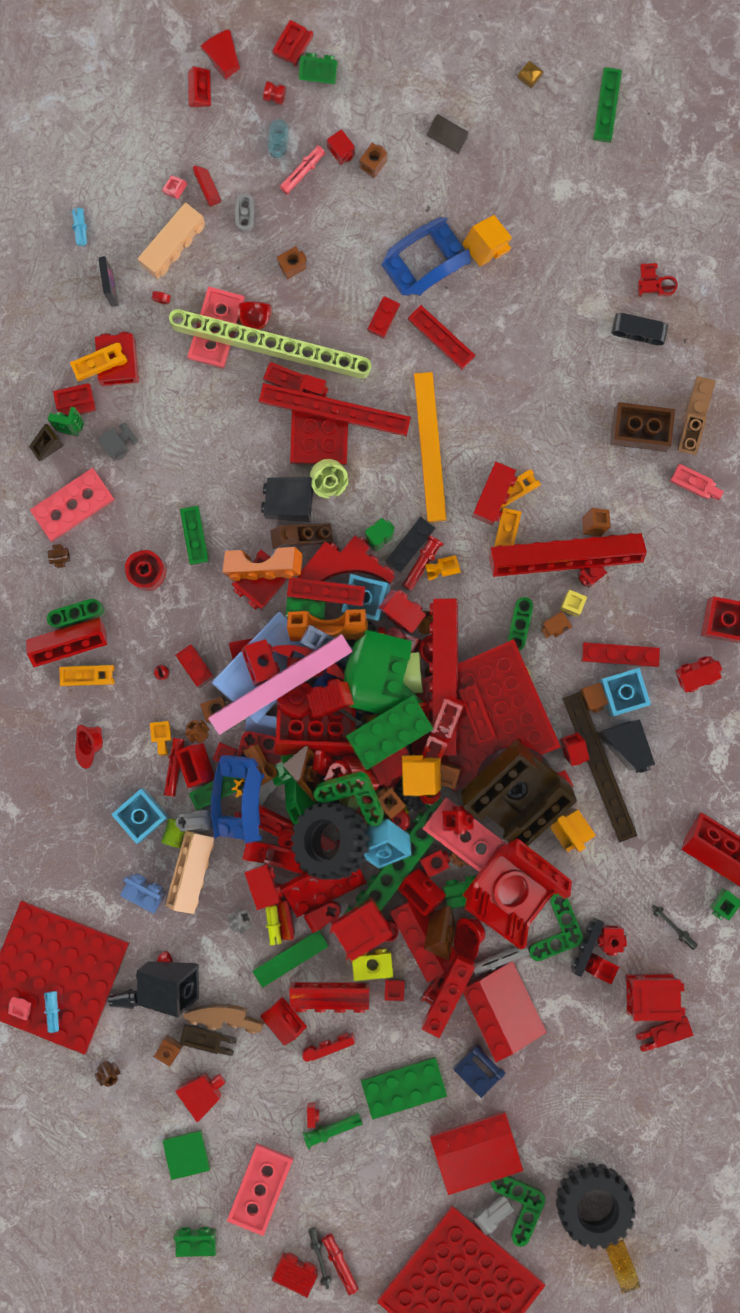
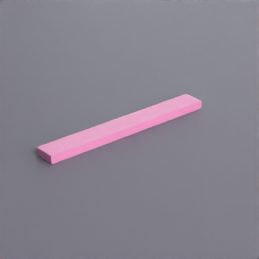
[208,634,353,735]

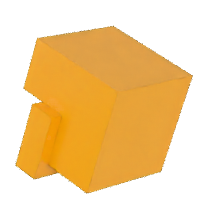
[462,215,512,267]
[402,755,441,796]
[550,808,596,852]

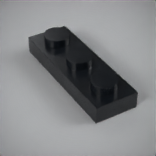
[386,517,435,573]
[570,917,604,977]

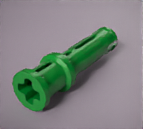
[302,1112,363,1150]

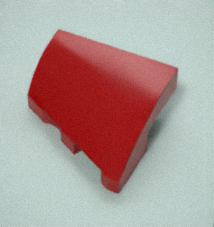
[200,29,240,80]

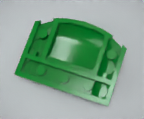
[344,630,412,714]

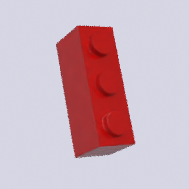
[472,461,518,526]

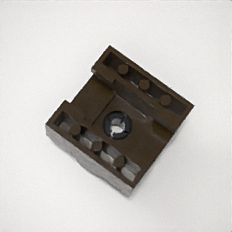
[461,740,577,846]

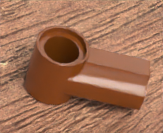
[243,744,277,786]

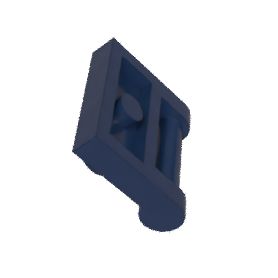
[453,1044,506,1098]

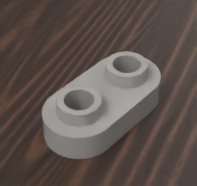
[235,194,255,233]

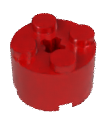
[125,550,167,591]

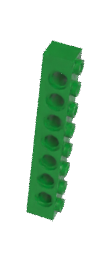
[343,797,443,915]

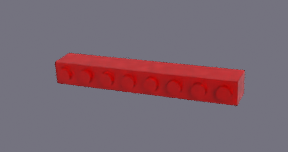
[489,533,647,577]
[429,598,458,755]

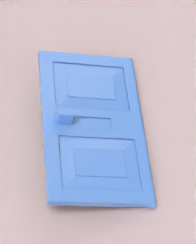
[212,612,312,724]

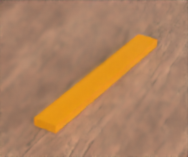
[414,372,447,523]

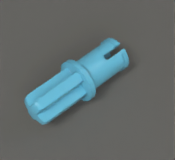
[72,208,87,246]
[44,991,60,1033]

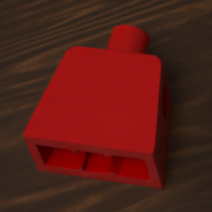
[175,1073,226,1122]

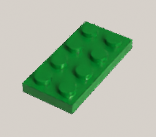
[346,695,433,770]
[361,1056,447,1120]

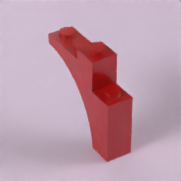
[297,535,395,584]

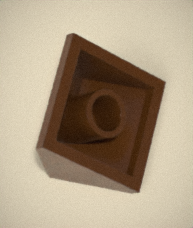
[283,747,323,802]
[424,906,456,960]

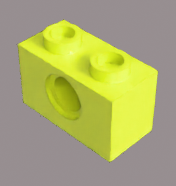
[352,948,393,981]

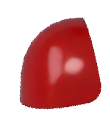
[238,301,272,330]

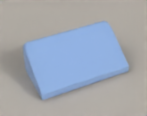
[245,715,277,737]

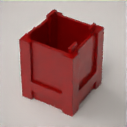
[372,747,409,787]
[329,897,393,962]
[625,973,685,1021]

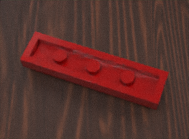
[408,305,475,370]
[287,577,366,606]
[581,642,660,667]

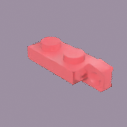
[670,464,724,500]

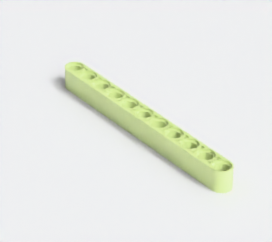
[169,309,371,379]

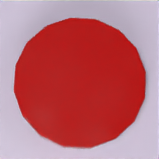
[277,682,313,718]

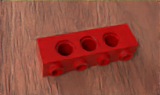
[421,953,475,1039]

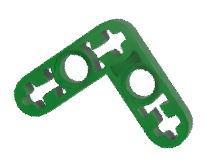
[314,772,384,826]
[528,894,583,961]
[491,1176,545,1247]

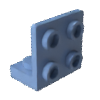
[120,873,166,914]

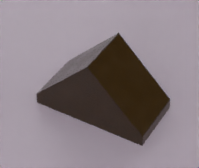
[29,424,64,461]

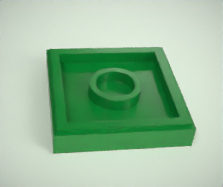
[162,1130,210,1180]

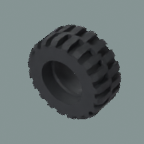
[291,802,370,880]
[556,1163,636,1250]

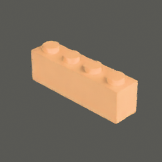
[138,202,205,279]
[165,830,214,914]

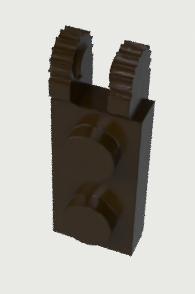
[179,1024,237,1056]

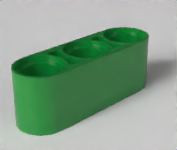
[507,597,533,651]
[47,599,104,629]

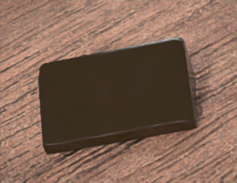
[427,114,469,153]

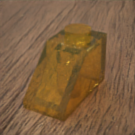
[606,1240,641,1294]

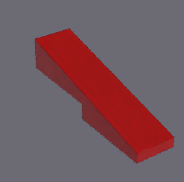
[422,695,466,763]

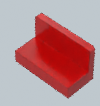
[260,997,307,1046]

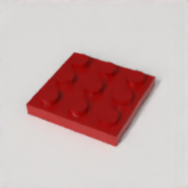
[290,411,348,465]

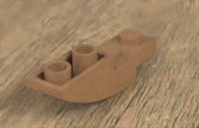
[677,376,716,455]
[183,1004,264,1034]

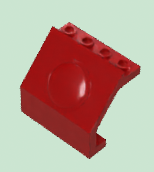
[462,838,572,950]

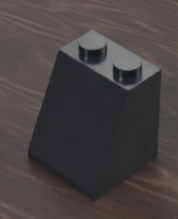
[261,477,313,522]
[597,719,655,773]
[136,962,199,1018]

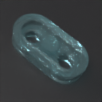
[268,119,289,158]

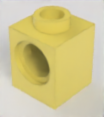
[559,590,587,617]

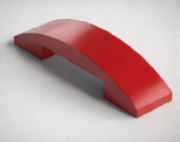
[272,645,345,679]

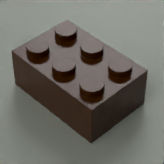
[610,402,675,452]

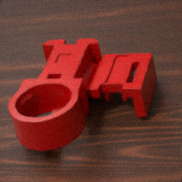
[638,263,678,297]

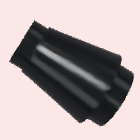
[108,989,138,1009]

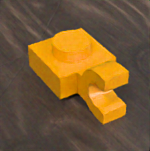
[425,555,461,581]
[150,721,172,756]

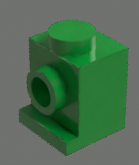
[710,888,740,921]

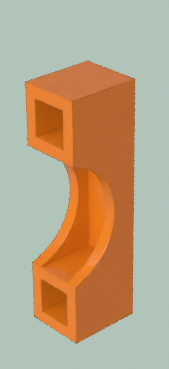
[222,547,303,581]
[287,609,368,641]

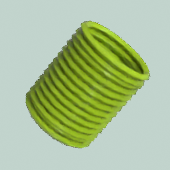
[161,818,185,848]

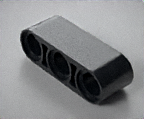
[611,313,668,346]

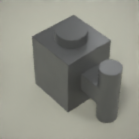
[97,422,138,461]

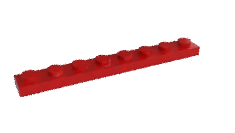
[259,383,411,437]

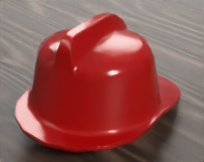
[75,724,103,769]
[454,918,486,961]

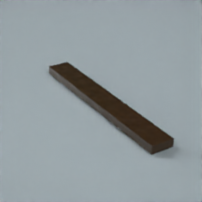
[562,691,638,843]

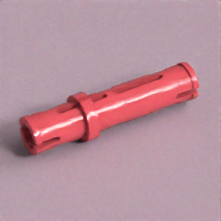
[279,145,326,195]

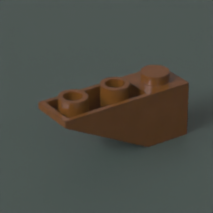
[270,523,334,549]

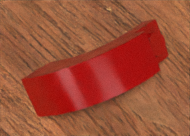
[242,841,306,874]

